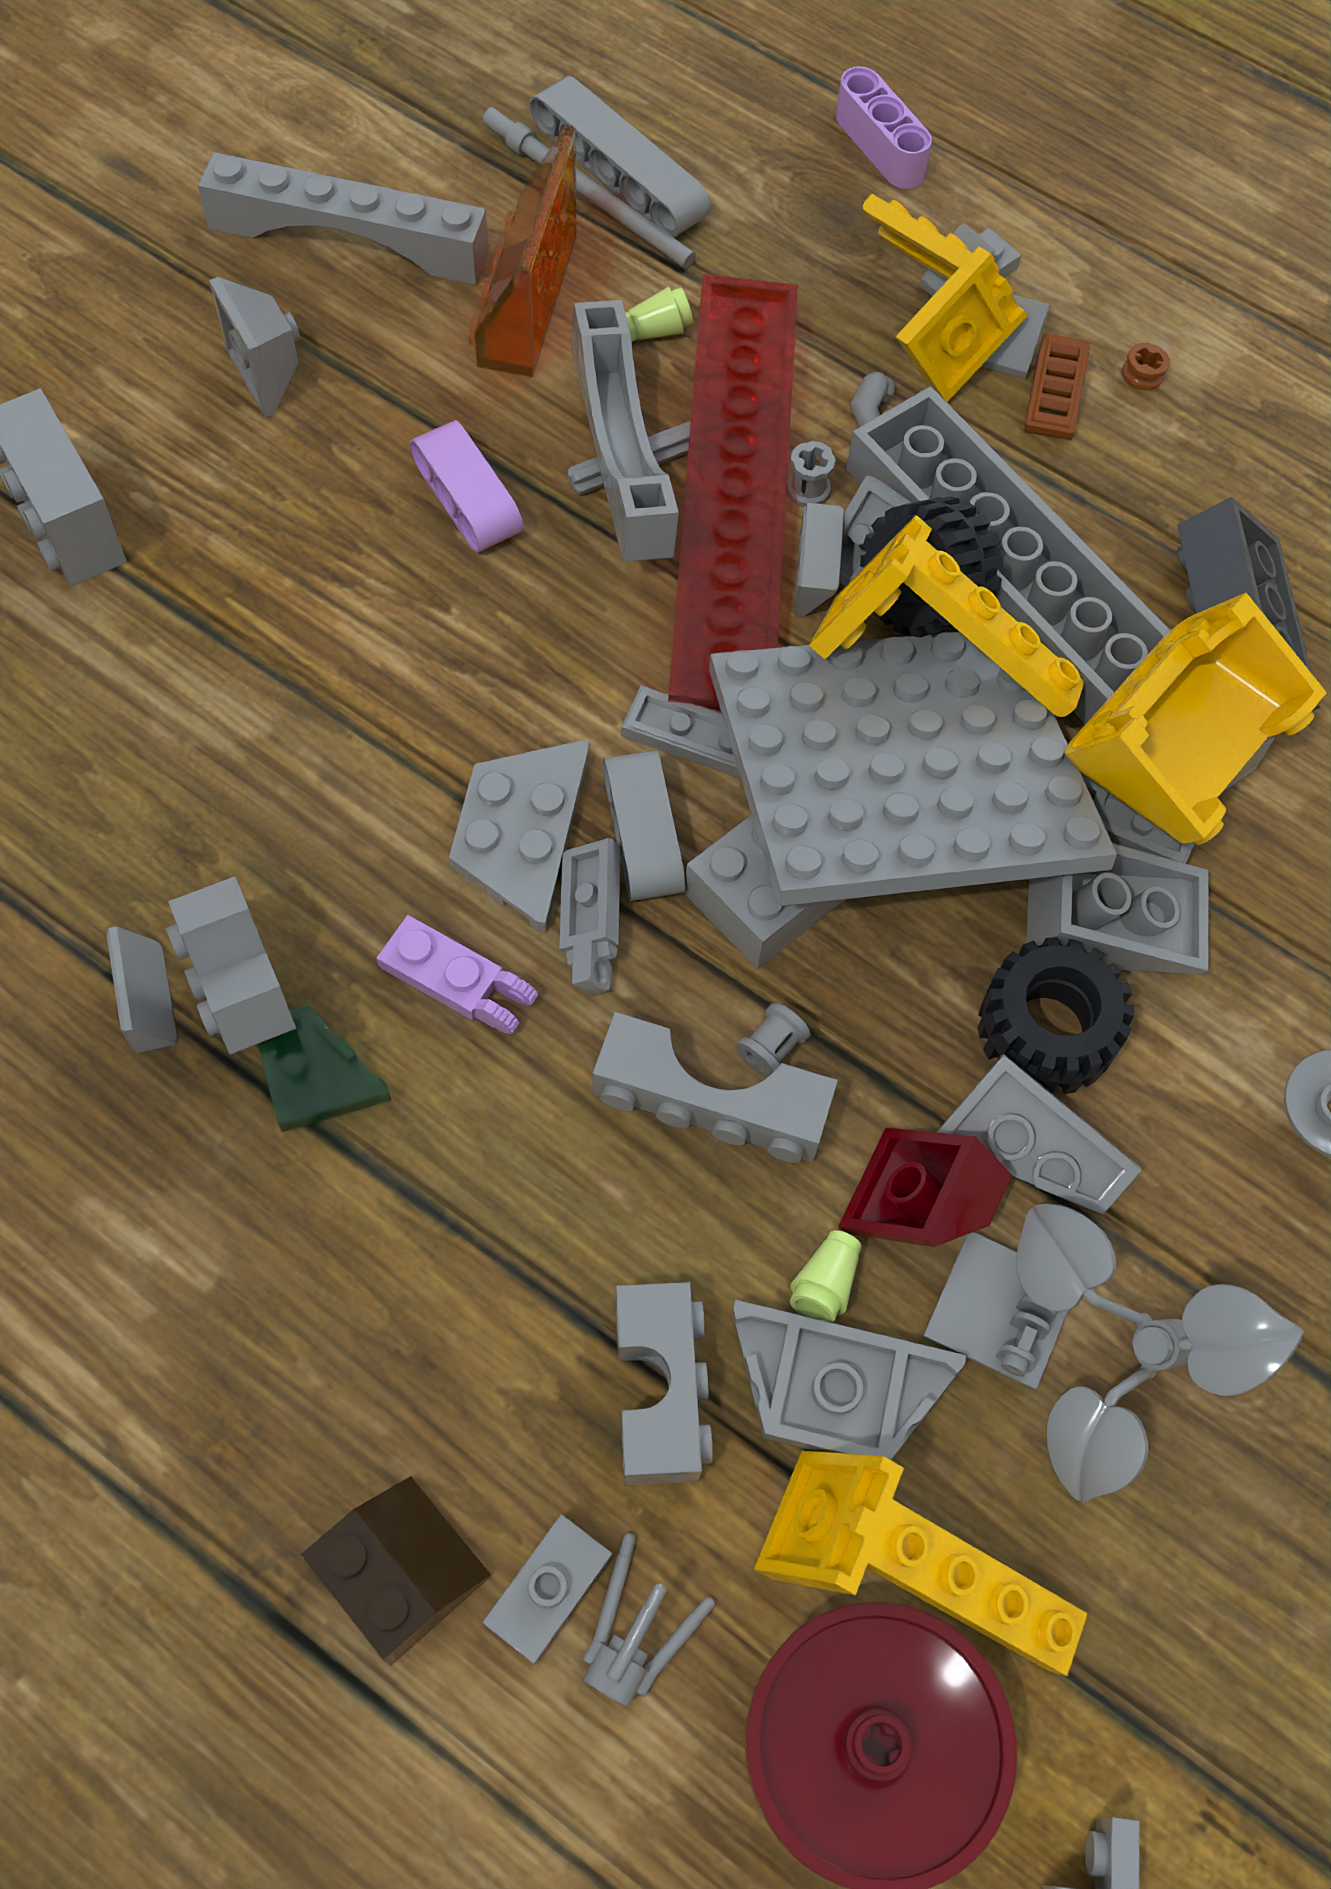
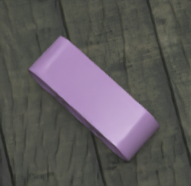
[836,66,932,189]
[410,420,524,553]

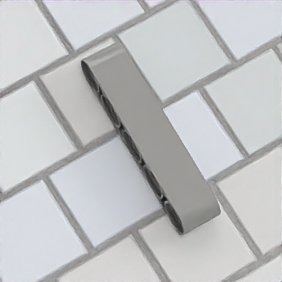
[529,76,711,238]

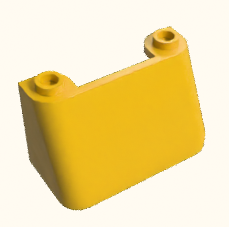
[1064,593,1327,845]

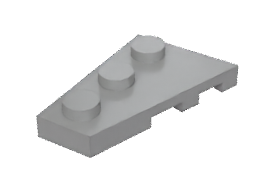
[936,1053,1142,1214]

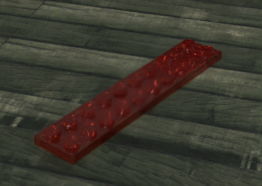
[668,274,798,711]

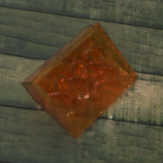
[469,125,577,378]

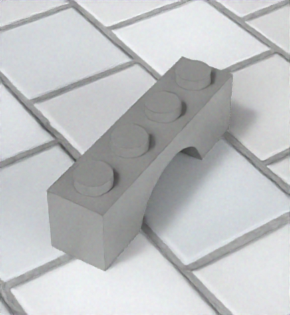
[593,1012,838,1163]

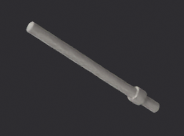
[482,107,696,269]

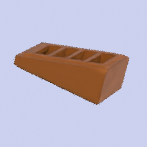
[1024,334,1090,440]

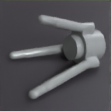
[582,1532,715,1707]

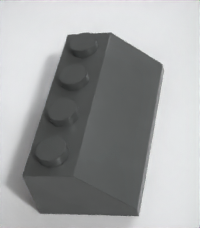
[1177,497,1320,711]

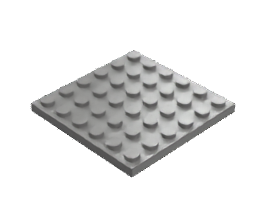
[709,632,1117,906]

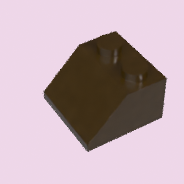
[301,1476,491,1666]

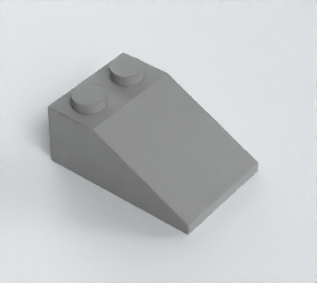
[1026,843,1208,975]

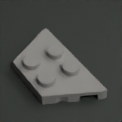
[449,740,590,932]
[732,1300,966,1460]

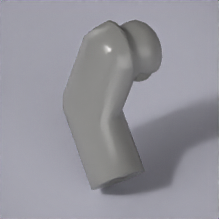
[850,372,895,427]

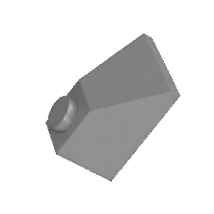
[209,277,301,418]

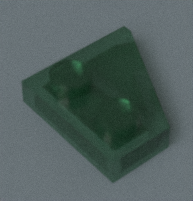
[258,1004,391,1132]

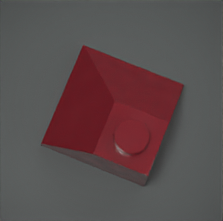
[838,1128,1012,1247]

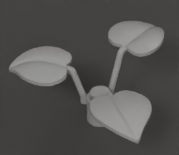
[1016,1204,1304,1502]

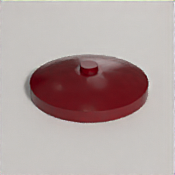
[745,1602,1017,1889]

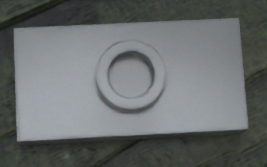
[482,1514,612,1665]

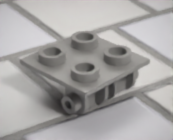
[923,1232,1068,1390]

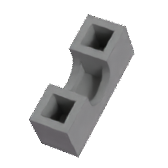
[616,1282,712,1486]

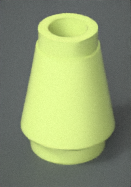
[625,287,693,342]
[790,1230,862,1323]

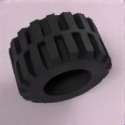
[860,496,1003,637]
[978,937,1134,1095]

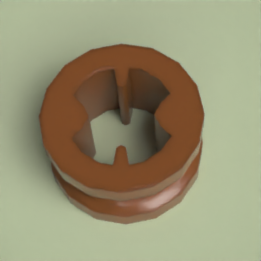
[1122,343,1170,391]

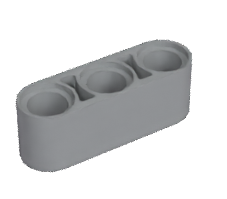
[603,750,685,901]

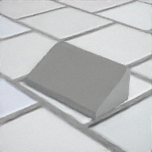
[794,503,844,617]
[106,926,177,1053]

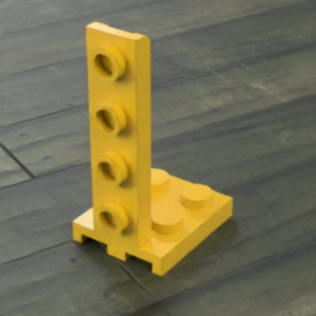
[863,194,1028,402]
[809,515,1085,717]
[754,1451,1088,1676]

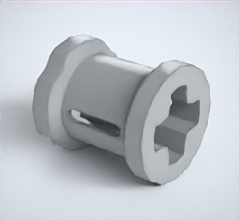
[786,441,836,507]
[736,1002,811,1078]

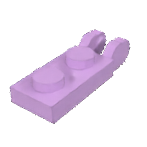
[376,915,538,1035]

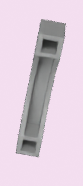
[198,152,489,285]
[571,300,679,562]

